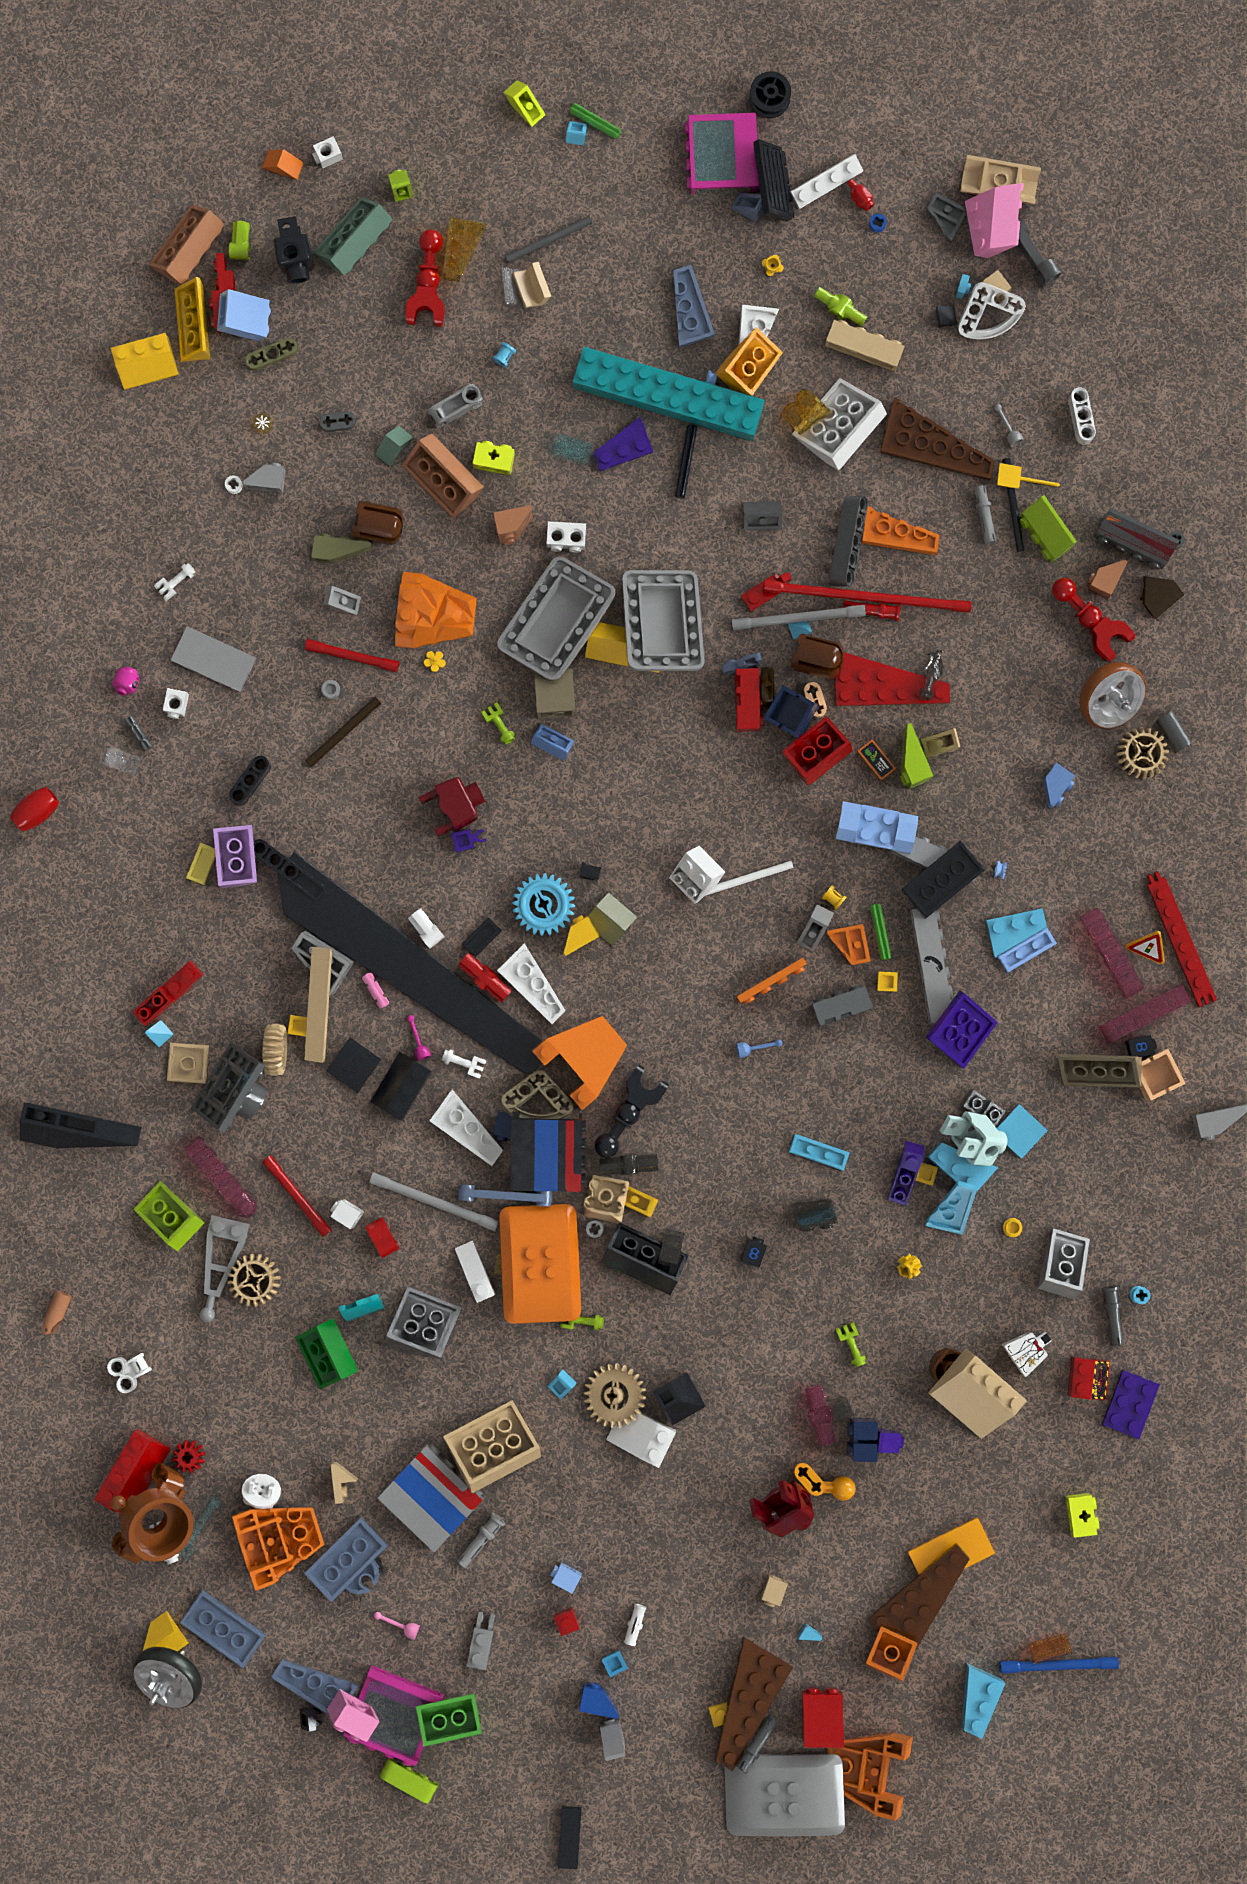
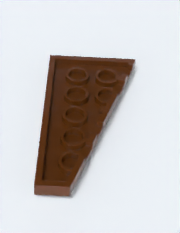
[880,397,995,481]
[868,1543,970,1653]
[714,1636,793,1771]

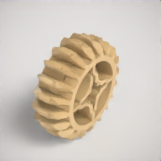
[1116,727,1169,779]
[262,1024,287,1076]
[228,1254,281,1306]

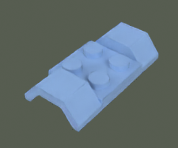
[835,801,918,854]

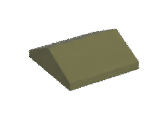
[588,893,638,946]

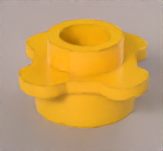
[762,255,784,277]

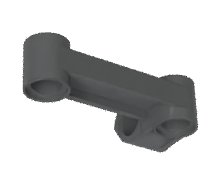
[1018,218,1062,289]

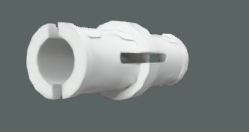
[624,1604,647,1646]

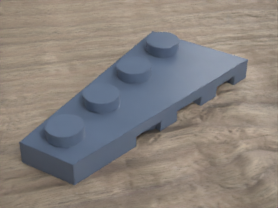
[271,1659,359,1715]

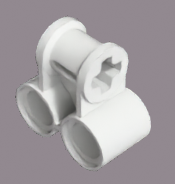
[107,1353,152,1393]

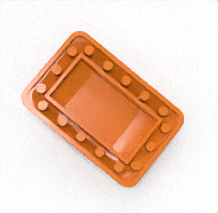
[499,1204,581,1324]

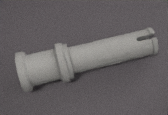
[457,1513,505,1568]

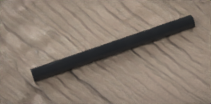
[1003,458,1024,552]

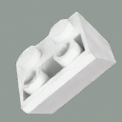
[669,846,725,904]

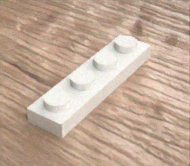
[790,154,863,209]

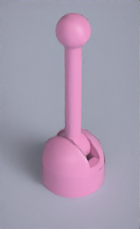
[374,1612,420,1640]

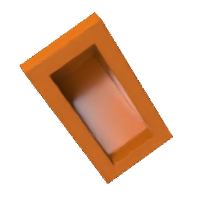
[262,149,304,180]

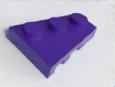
[594,417,653,471]

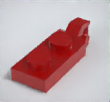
[741,571,792,612]

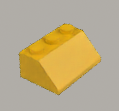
[111,333,179,390]

